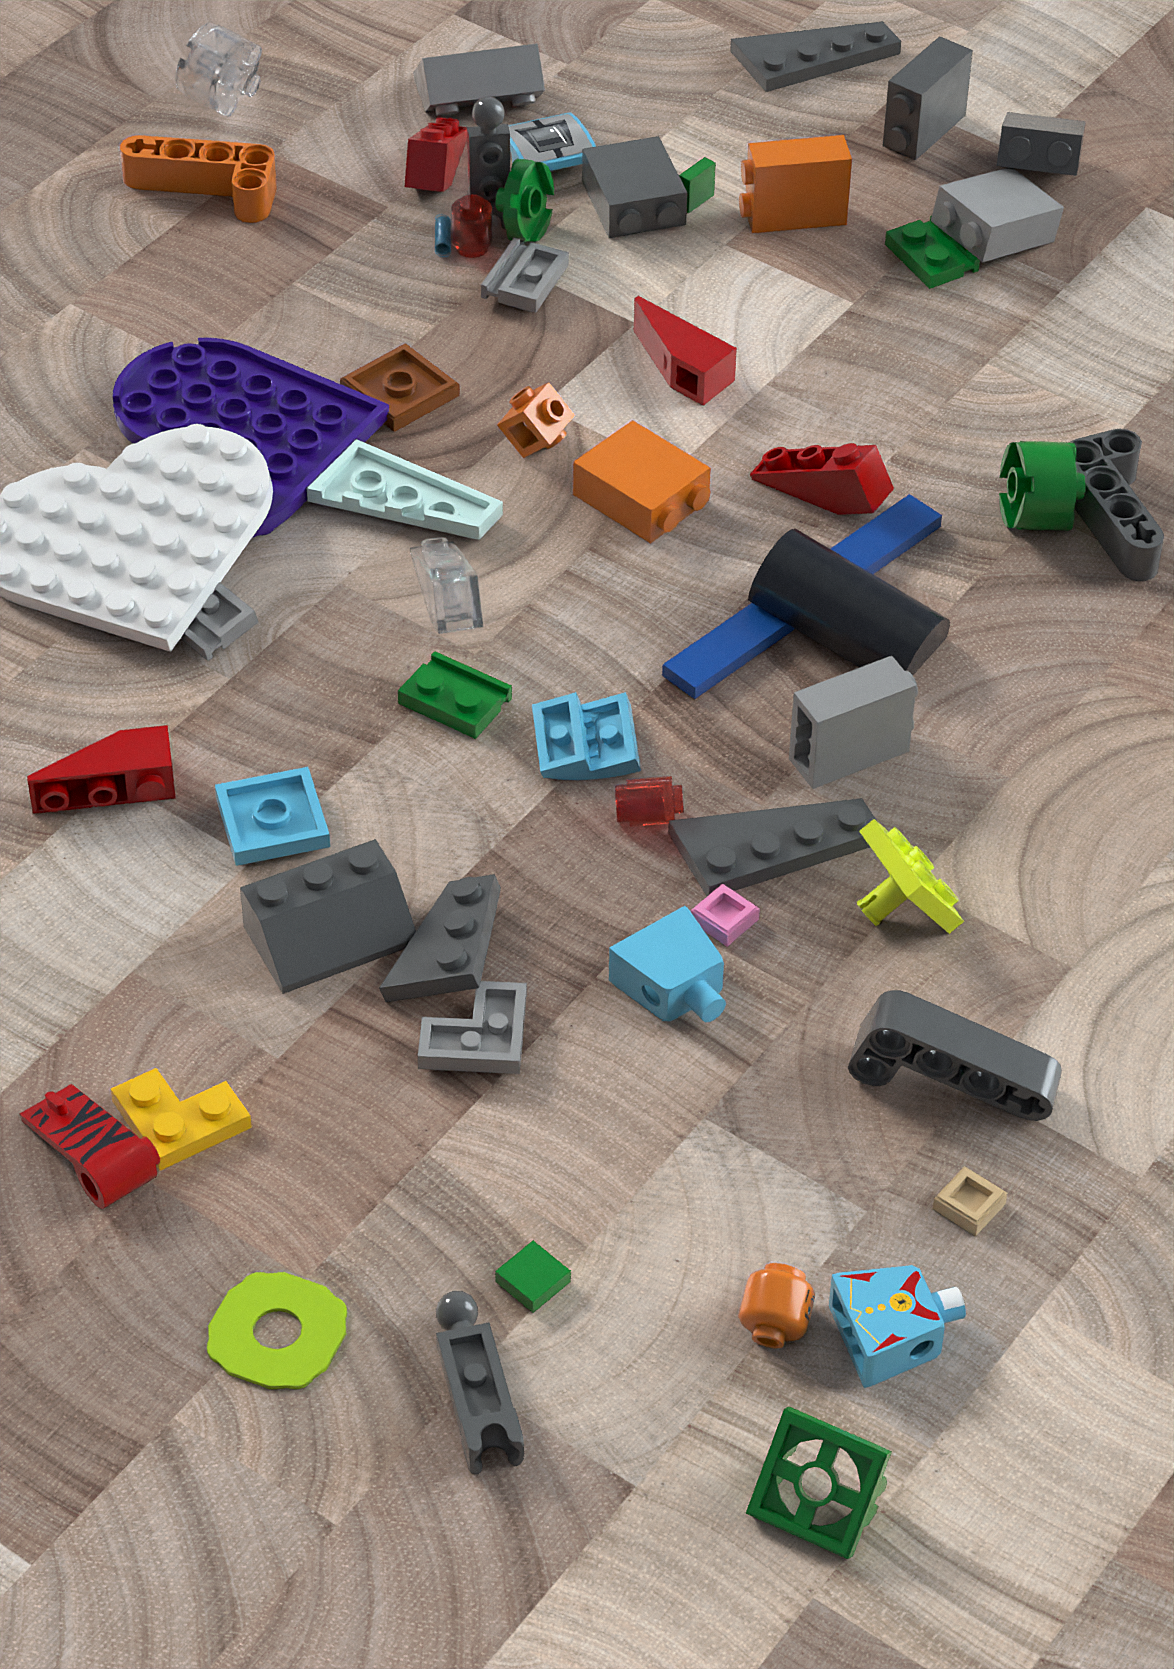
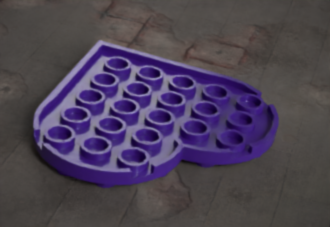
[113,337,389,538]

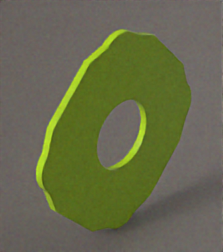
[207,1272,347,1389]

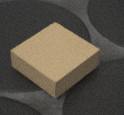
[933,1166,1007,1237]

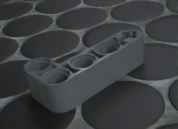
[1070,428,1164,581]
[848,990,1062,1121]

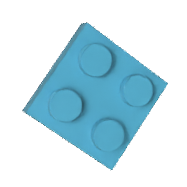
[215,767,330,866]

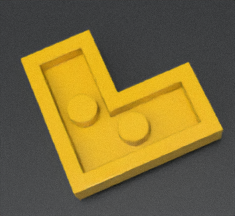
[111,1068,252,1171]

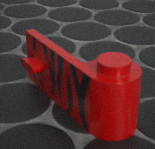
[20,1084,160,1209]

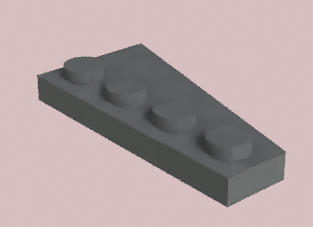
[730,21,902,92]
[668,798,878,896]

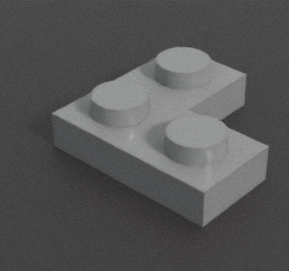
[418,981,527,1074]

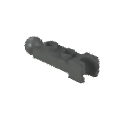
[467,97,510,232]
[436,1291,524,1474]

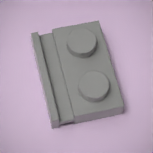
[481,238,569,313]
[181,582,258,661]

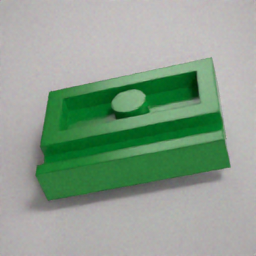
[885,215,980,289]
[398,651,512,739]

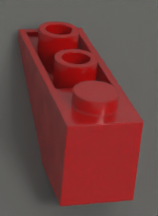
[404,117,467,192]
[633,295,737,406]
[750,443,894,515]
[27,725,176,814]

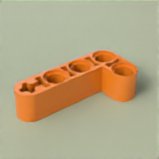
[120,135,277,223]

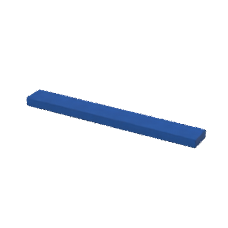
[662,494,942,699]

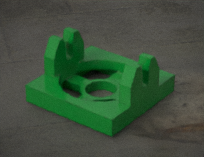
[746,1406,892,1559]

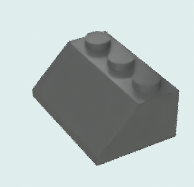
[240,839,416,994]

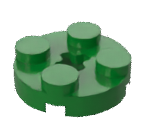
[496,158,554,242]

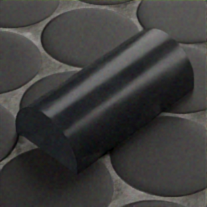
[748,528,950,675]

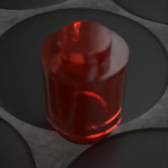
[451,194,492,258]
[615,776,684,827]

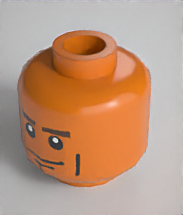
[738,1263,815,1348]

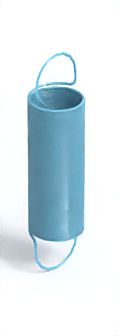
[435,214,451,257]

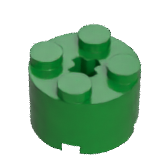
[999,441,1086,531]

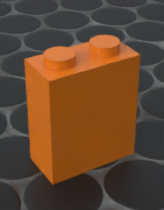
[739,135,852,233]
[573,420,711,544]

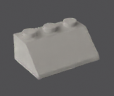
[413,43,545,116]

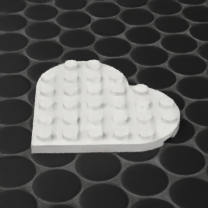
[0,424,273,652]

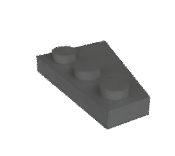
[379,874,501,1002]

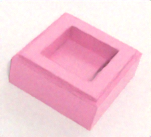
[690,884,760,947]

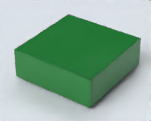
[679,157,716,213]
[495,1240,571,1313]

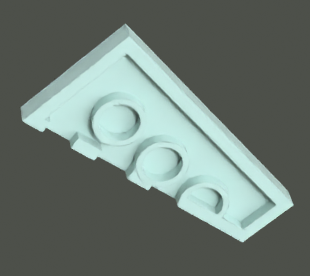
[307,439,503,540]

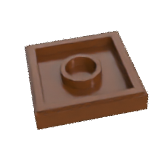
[340,343,460,432]

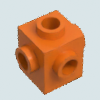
[497,382,575,458]

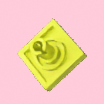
[857,819,964,934]

